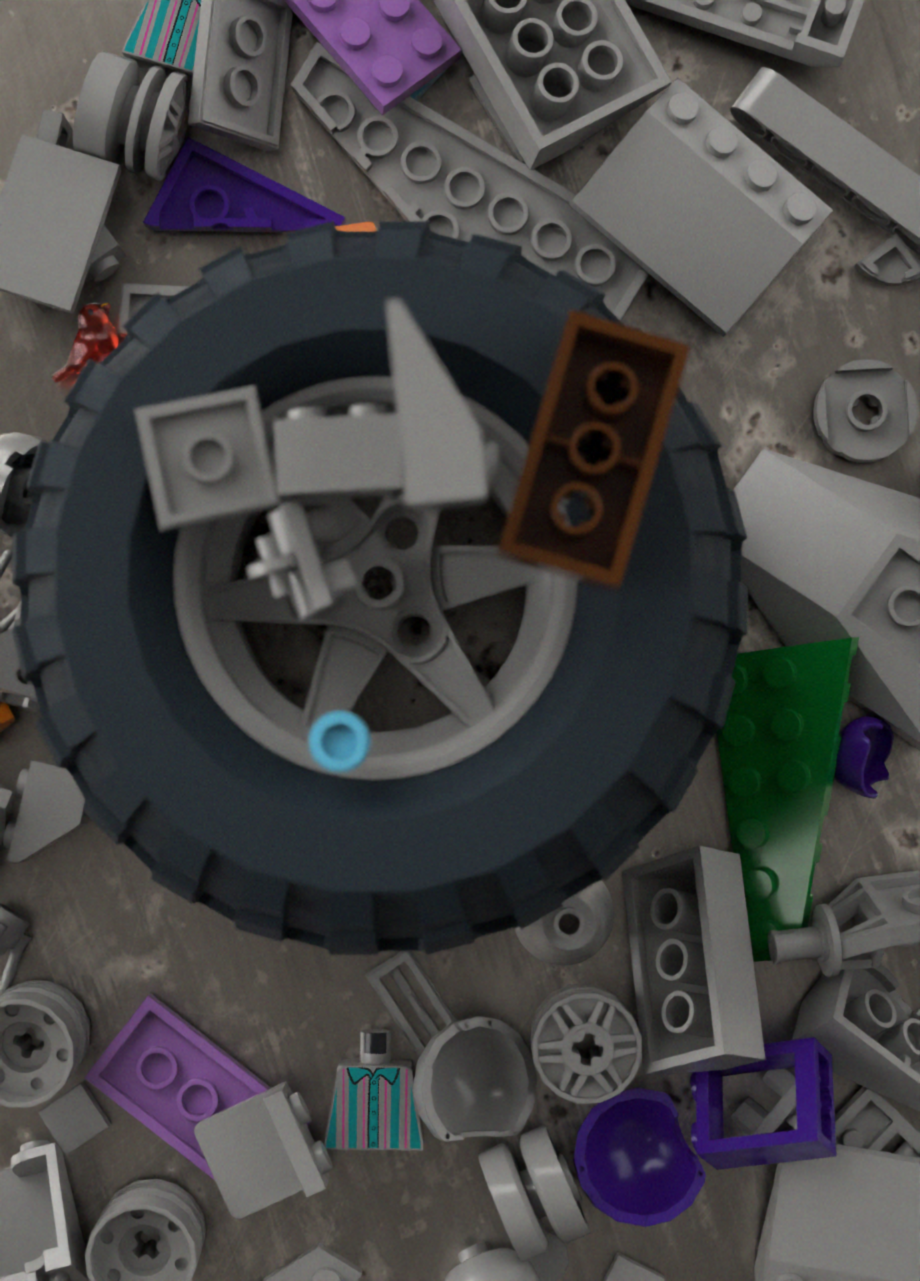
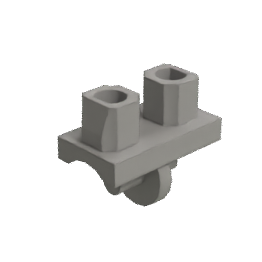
[247,498,357,619]
[731,1067,797,1136]

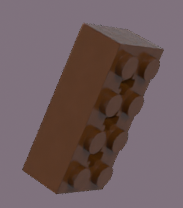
[497,310,691,592]

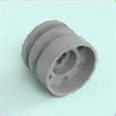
[73,51,190,181]
[0,980,90,1108]
[530,984,642,1104]
[85,1179,206,1281]

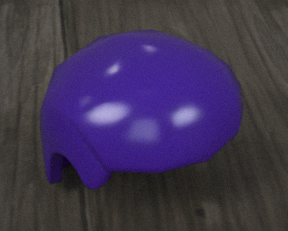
[834,716,894,799]

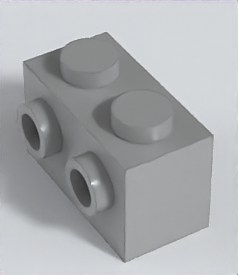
[273,404,404,501]

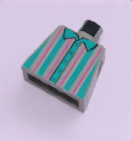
[122,0,201,85]
[324,1029,424,1151]

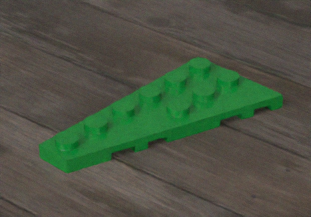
[717,637,859,962]

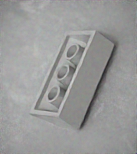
[623,845,766,1075]

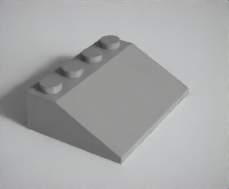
[433,0,672,170]
[569,77,833,337]
[386,299,499,512]
[754,1144,920,1281]

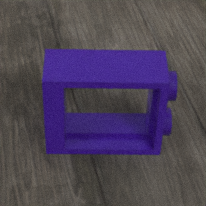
[690,1037,837,1170]

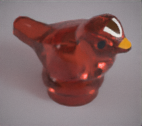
[51,303,119,383]

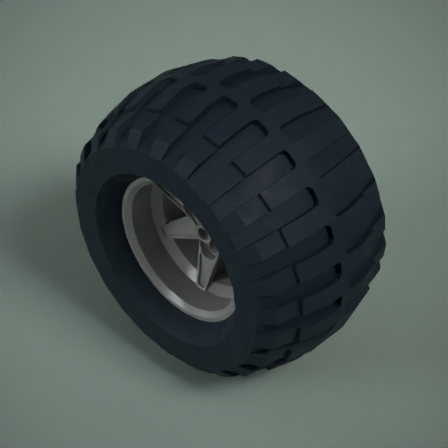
[12,221,748,955]

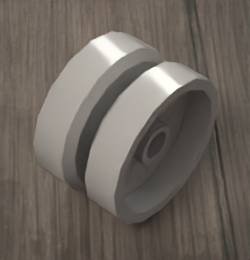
[478,1124,591,1263]

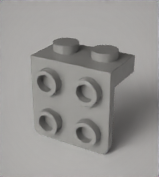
[194,1081,333,1219]

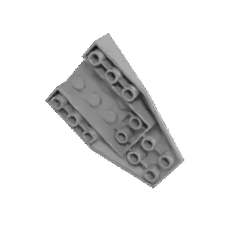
[733,449,920,751]

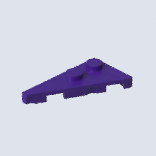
[143,137,346,232]

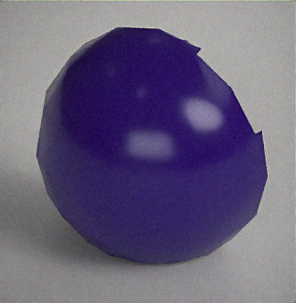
[573,1087,706,1227]

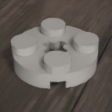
[813,359,918,463]

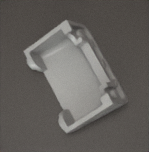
[0,1140,90,1281]

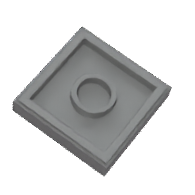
[134,386,281,531]

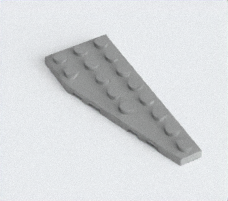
[291,42,649,321]

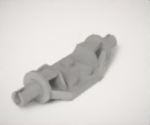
[768,870,920,977]

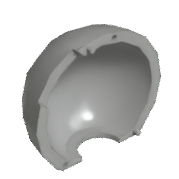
[413,1016,537,1142]

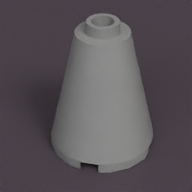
[514,880,614,965]

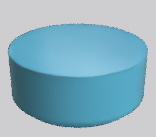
[309,711,371,773]

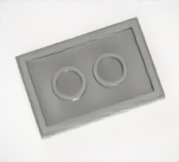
[188,0,293,151]
[0,133,122,314]

